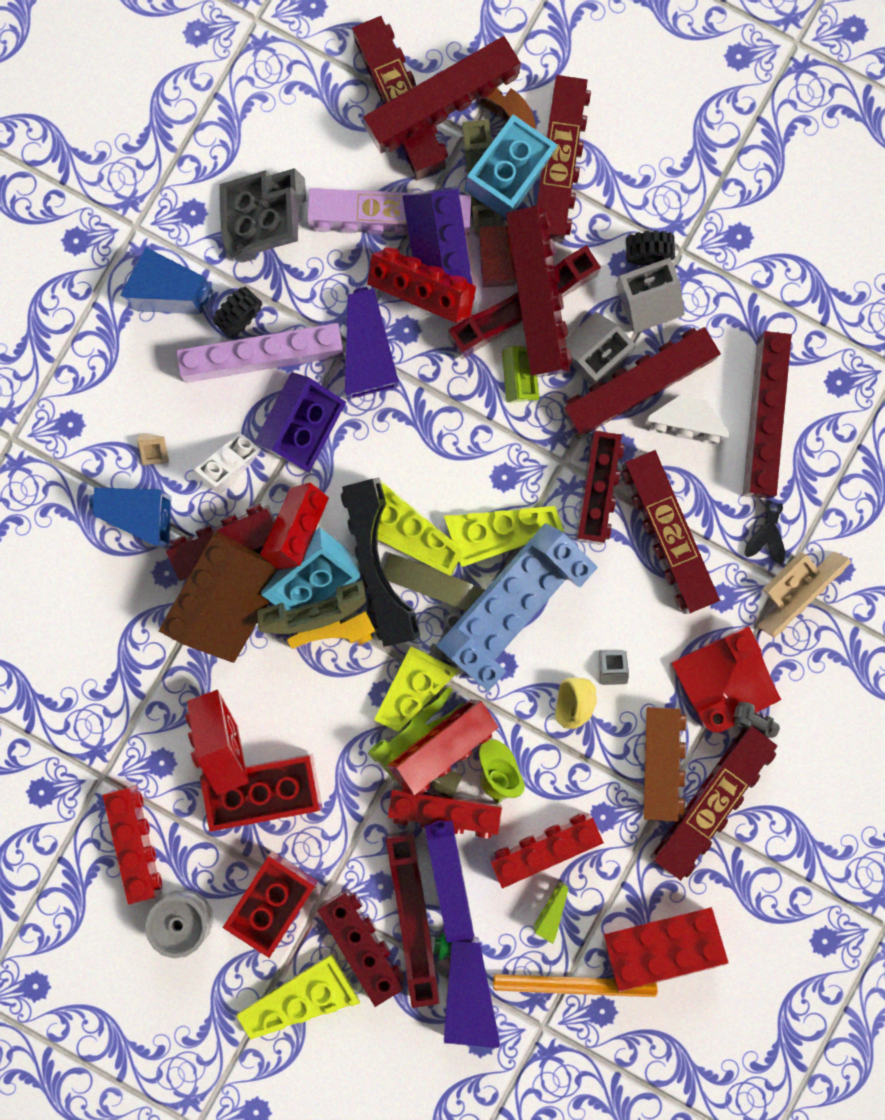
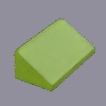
[502,346,540,403]

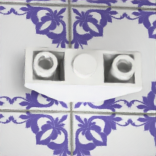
[644,395,729,444]
[192,433,261,495]

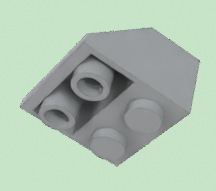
[615,258,685,334]
[565,312,636,386]

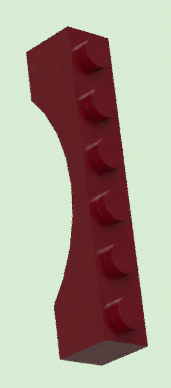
[448,245,601,360]
[386,830,440,1008]

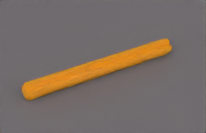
[493,974,658,998]

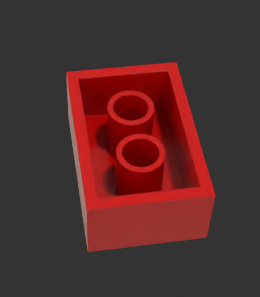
[185,689,249,795]
[222,851,318,958]

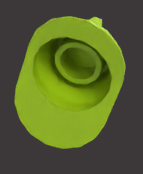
[479,739,525,803]

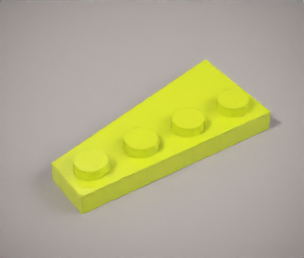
[378,480,464,576]
[444,506,564,568]
[236,953,361,1040]

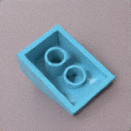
[464,115,558,220]
[261,527,360,610]

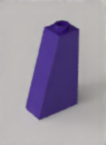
[345,287,400,400]
[425,820,475,943]
[443,937,500,1048]

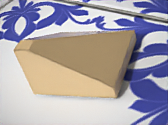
[137,434,169,465]

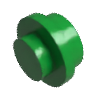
[434,932,452,961]

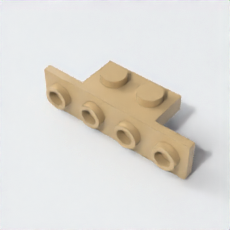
[758,551,851,637]

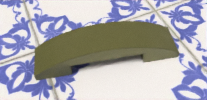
[462,119,502,233]
[383,553,485,611]
[257,580,366,634]

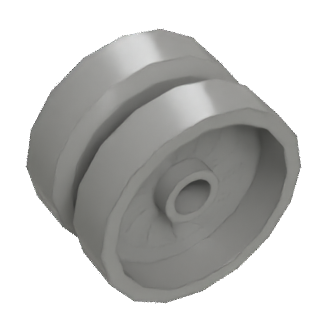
[145,889,213,959]

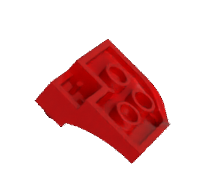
[670,626,782,733]

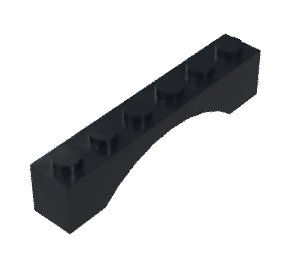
[341,477,421,647]

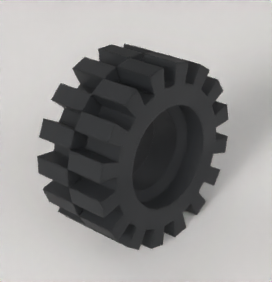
[626,230,675,266]
[213,286,263,338]

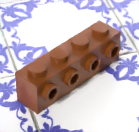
[644,707,687,822]

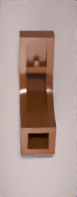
[476,87,536,130]

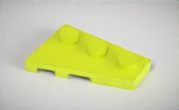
[374,646,460,732]

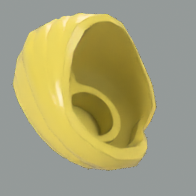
[555,677,597,729]

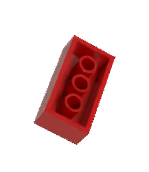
[200,753,323,832]
[602,907,729,993]

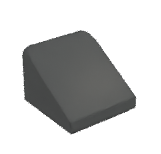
[599,651,629,685]

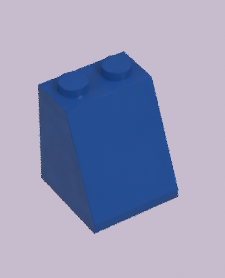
[120,247,214,314]
[89,487,172,549]

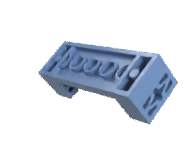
[436,523,598,692]

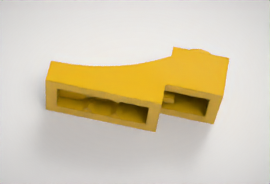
[287,612,376,649]

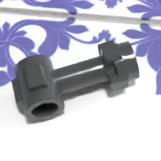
[429,612,462,662]
[734,702,780,738]

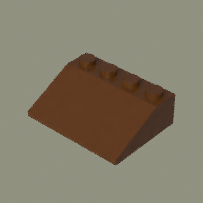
[158,530,279,663]

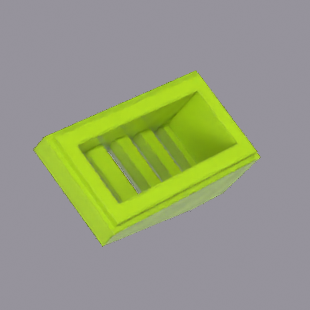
[533,880,568,944]

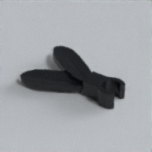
[744,501,786,564]

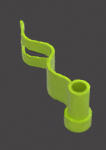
[368,686,464,782]

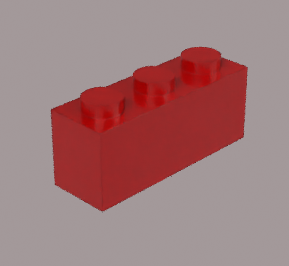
[260,482,329,570]

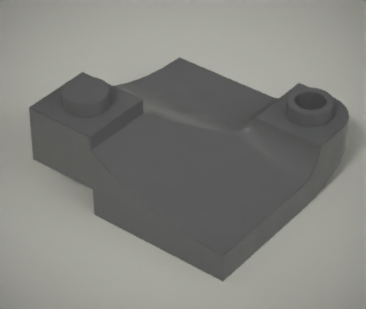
[219,168,306,263]

